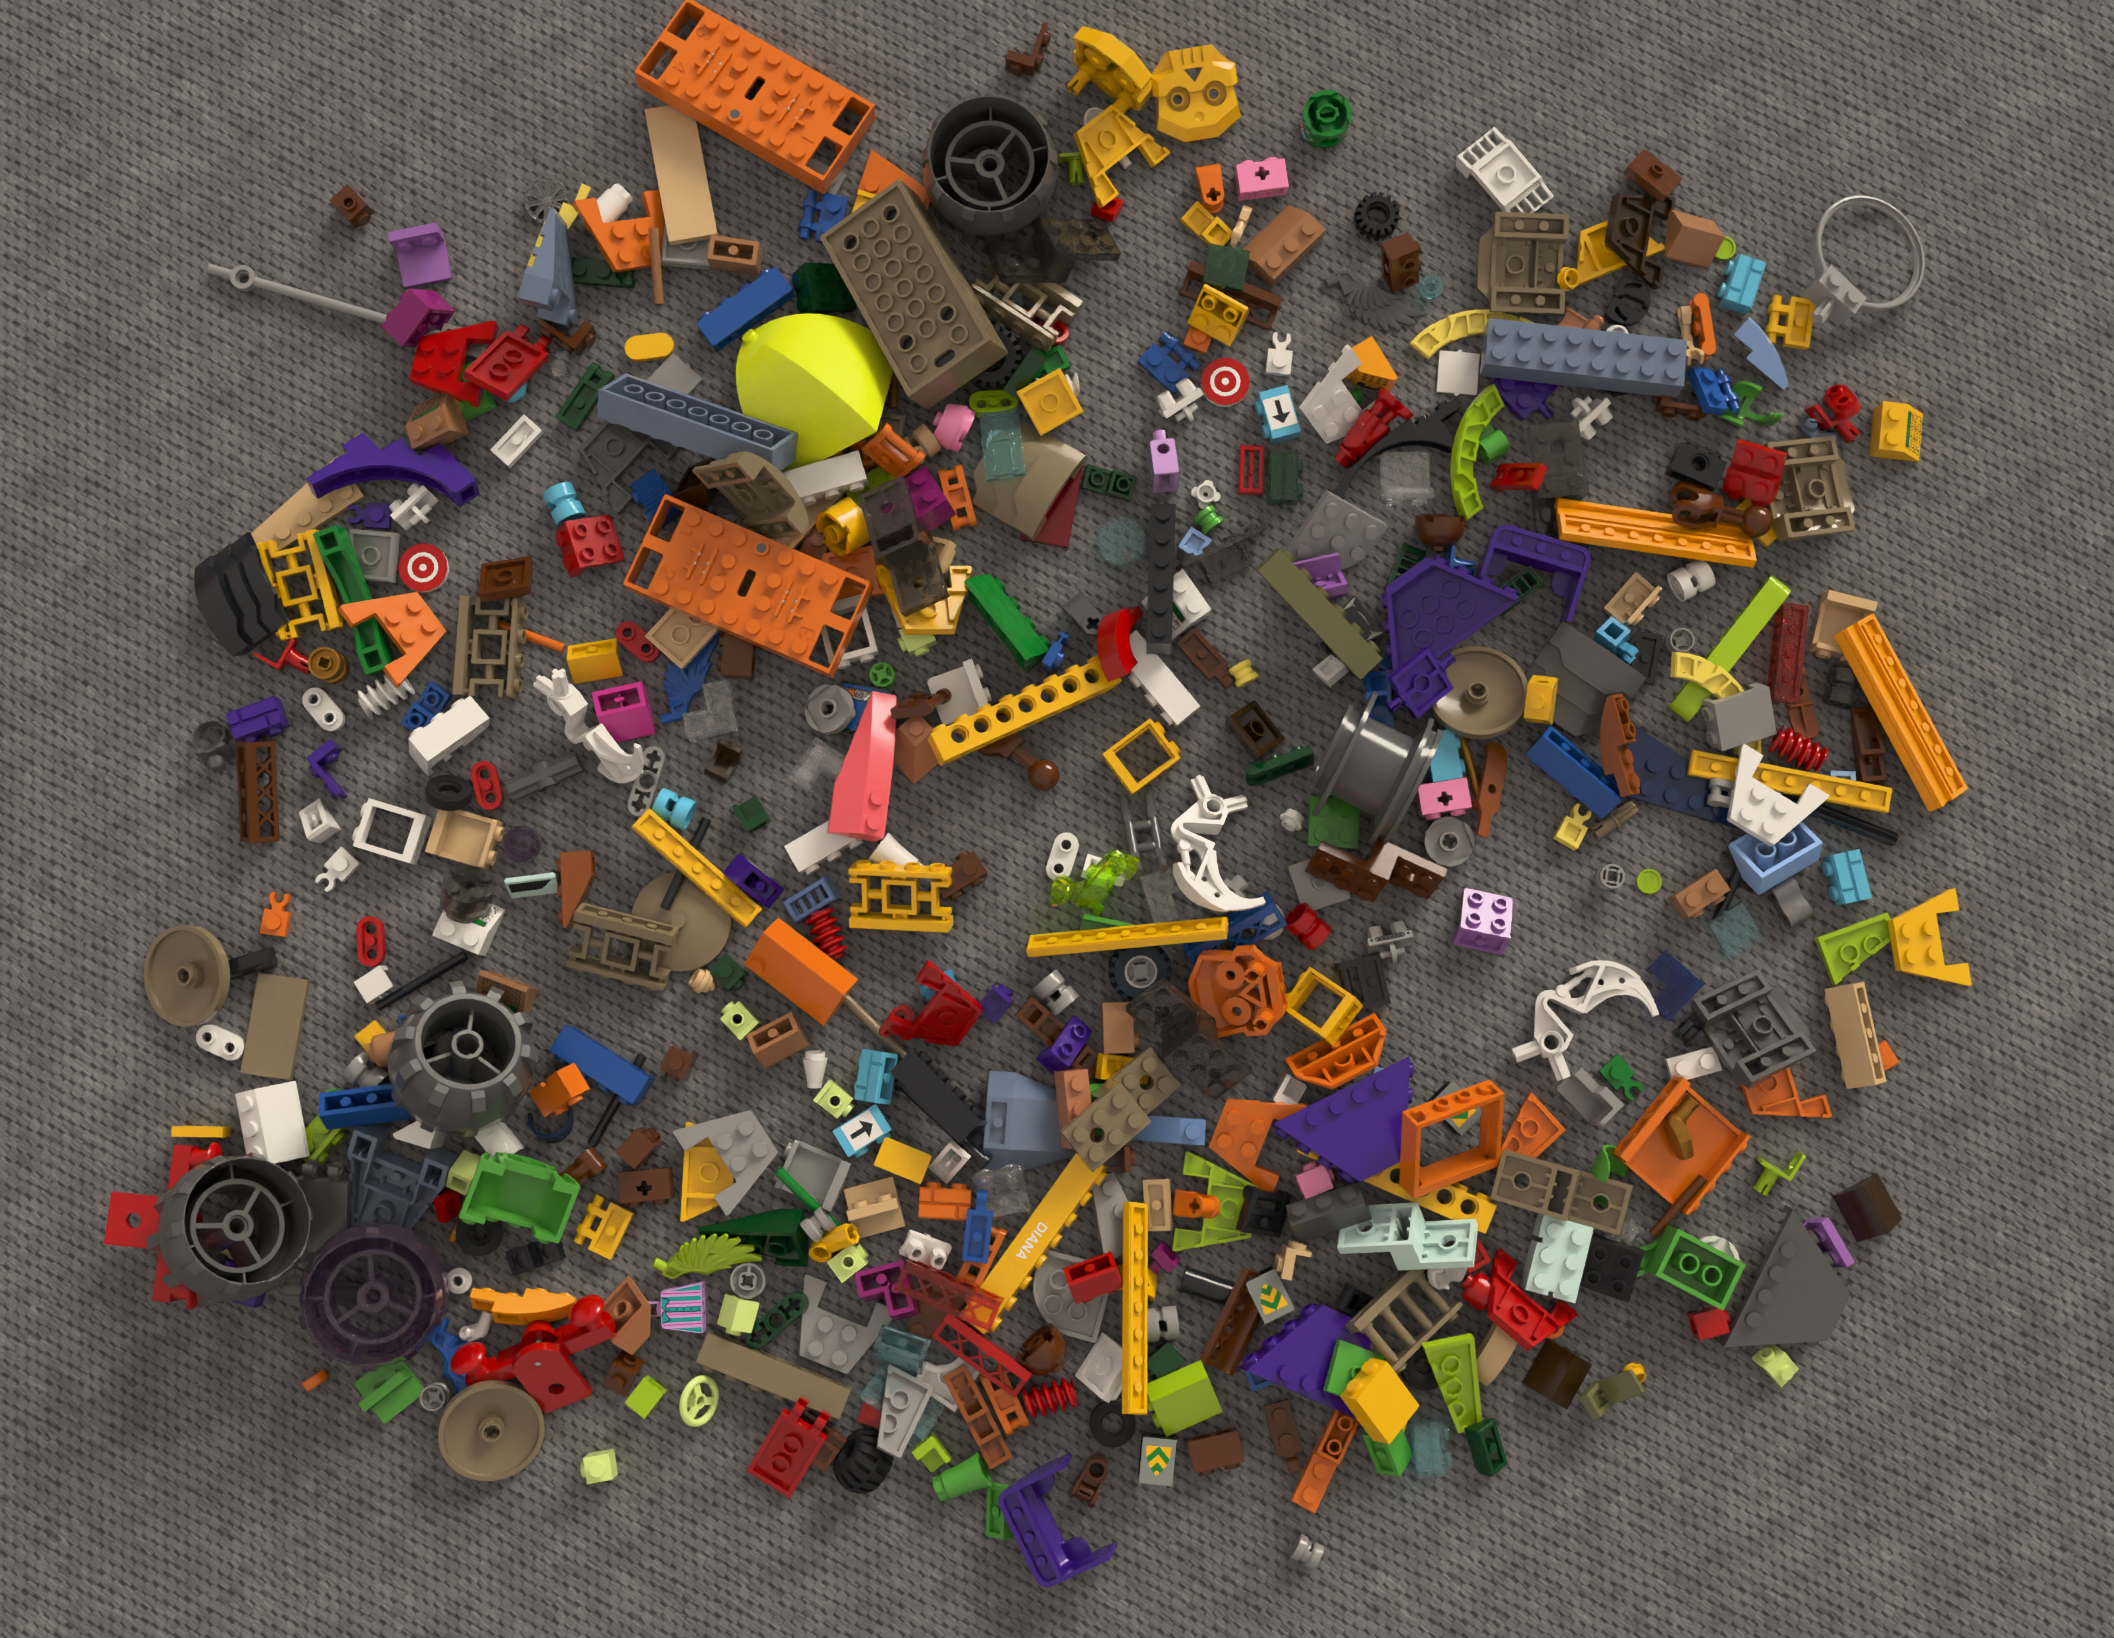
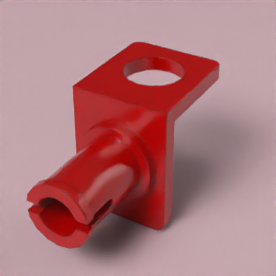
[1804,404,1860,443]
[253,638,310,675]

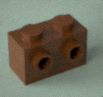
[1381,233,1421,293]
[932,850,988,901]

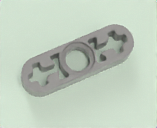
[627,746,666,817]

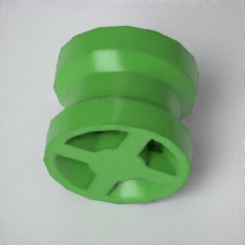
[1193,505,1224,536]
[870,662,896,689]

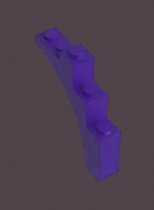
[306,433,480,507]

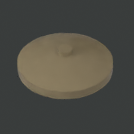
[1430,646,1528,739]
[631,872,732,972]
[144,925,230,1027]
[438,1380,545,1481]

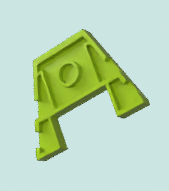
[1172,1151,1258,1252]

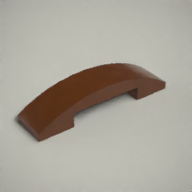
[1015,996,1098,1081]

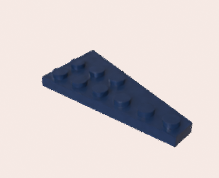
[1612,724,1744,831]

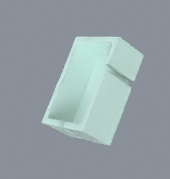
[1520,1213,1594,1303]

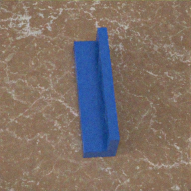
[1182,891,1287,966]

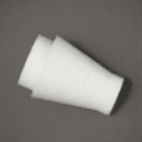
[802,1050,828,1088]

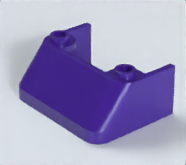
[1475,524,1591,623]
[998,1452,1117,1587]

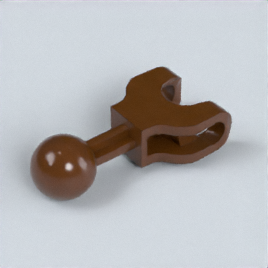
[1671,481,1773,537]
[978,701,1060,791]

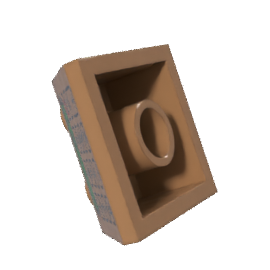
[405,392,469,451]
[477,970,539,1014]

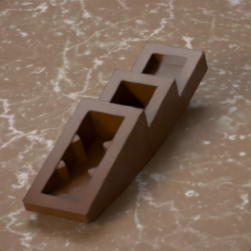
[1851,707,1888,812]

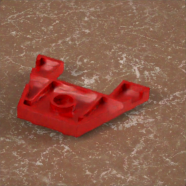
[409,321,498,407]
[879,960,983,1046]
[1487,1248,1578,1351]

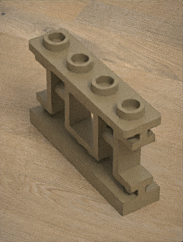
[970,248,1083,353]
[452,596,528,700]
[566,902,680,991]

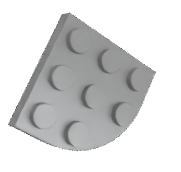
[1286,490,1388,570]
[1033,1249,1109,1343]

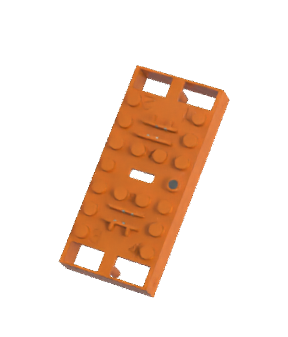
[634,0,875,195]
[623,494,874,679]

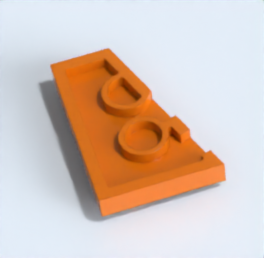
[857,149,931,211]
[1496,1092,1566,1169]

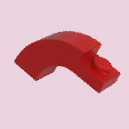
[1097,605,1143,682]

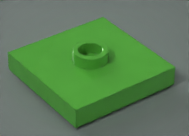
[1323,1340,1384,1397]

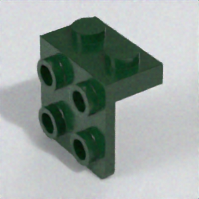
[792,262,856,314]

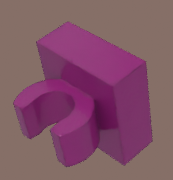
[1148,1240,1180,1274]

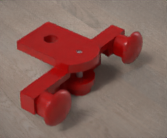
[104,1142,223,1310]
[450,1295,615,1414]

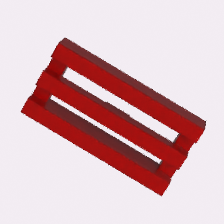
[1238,445,1264,496]

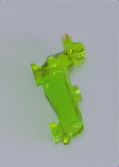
[1050,850,1140,916]

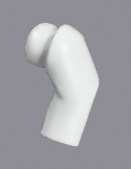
[459,1310,493,1342]

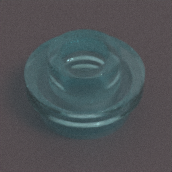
[1419,275,1444,299]

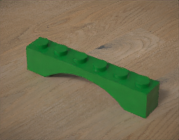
[313,525,395,676]

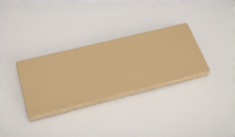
[644,105,718,246]

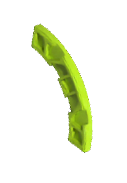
[1450,384,1505,521]

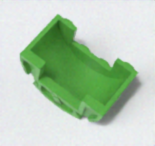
[458,1152,581,1244]

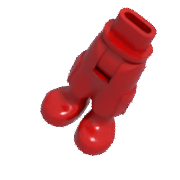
[1334,387,1414,469]

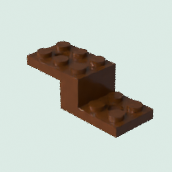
[1305,838,1447,902]

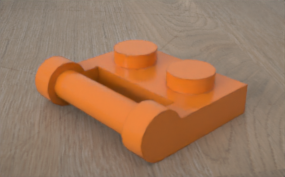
[860,422,925,481]

